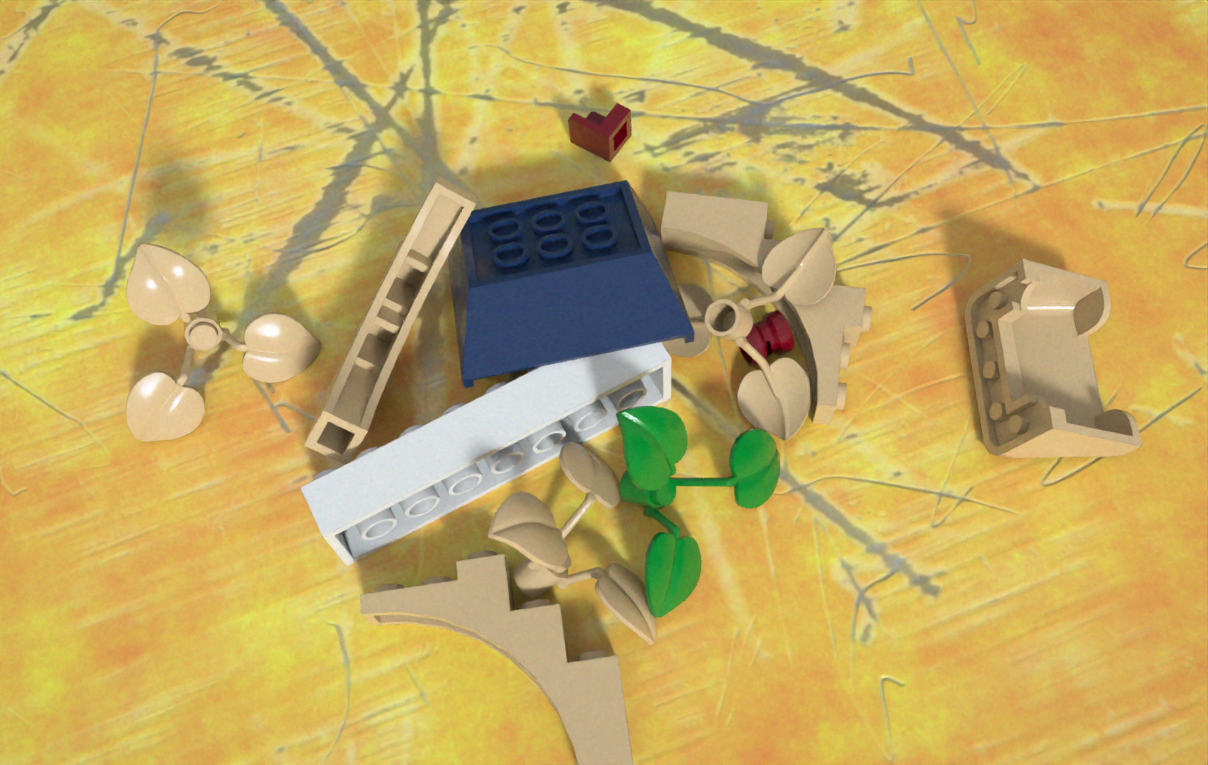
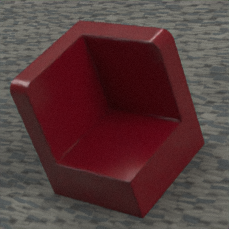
[568,103,632,162]

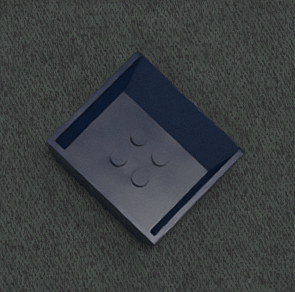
[448,180,695,388]

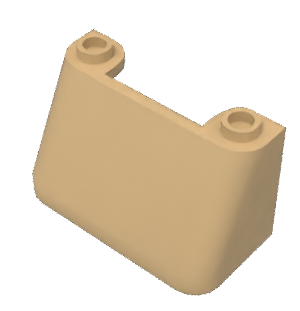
[965,259,1142,458]

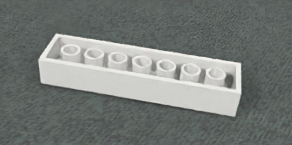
[301,342,671,566]

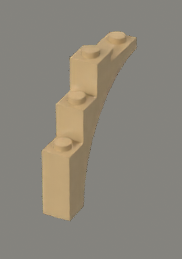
[304,176,478,465]
[661,191,872,425]
[360,551,634,765]

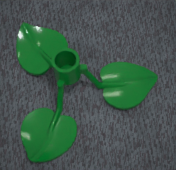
[616,406,780,618]

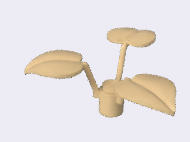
[661,228,836,440]
[126,242,321,442]
[487,442,657,645]

